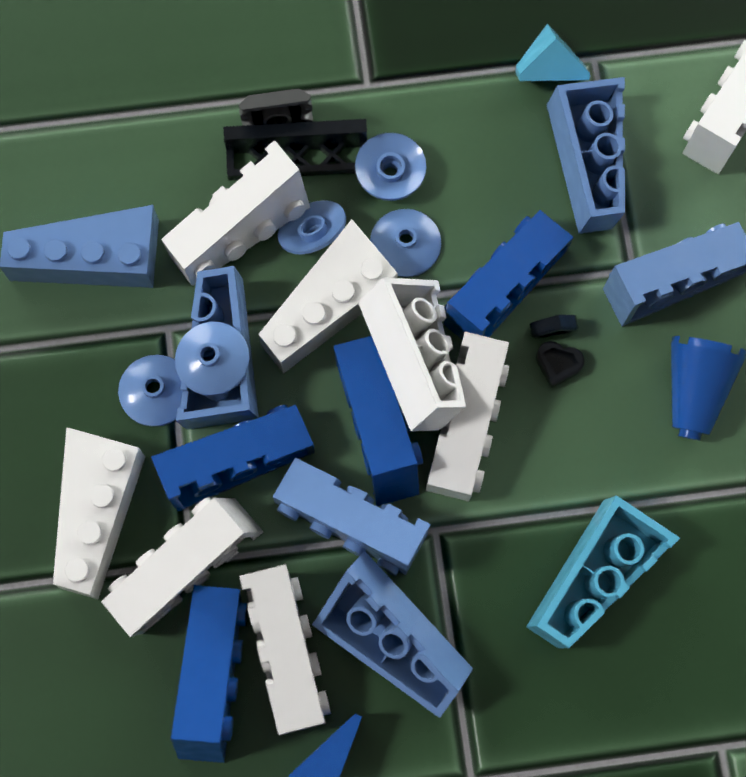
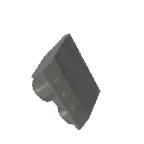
[238,88,313,126]

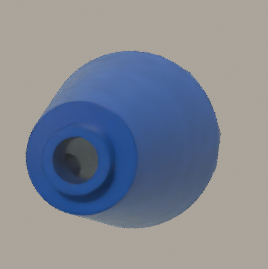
[671,336,746,441]

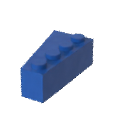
[443,210,573,340]
[333,336,423,506]
[151,404,315,511]
[171,585,248,763]

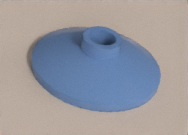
[355,133,426,201]
[278,200,346,254]
[370,209,441,278]
[175,322,250,396]
[118,355,182,427]

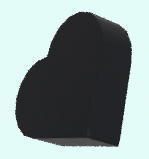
[529,315,578,339]
[536,341,585,388]

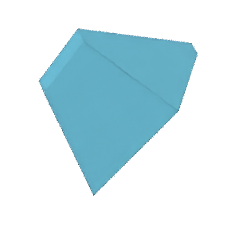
[516,24,590,81]

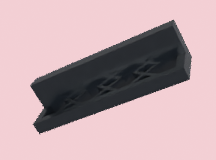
[223,119,367,180]

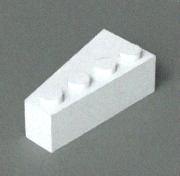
[682,39,746,175]
[161,140,310,286]
[258,219,398,374]
[358,277,466,431]
[426,332,509,501]
[53,427,145,599]
[101,497,263,637]
[239,564,331,735]

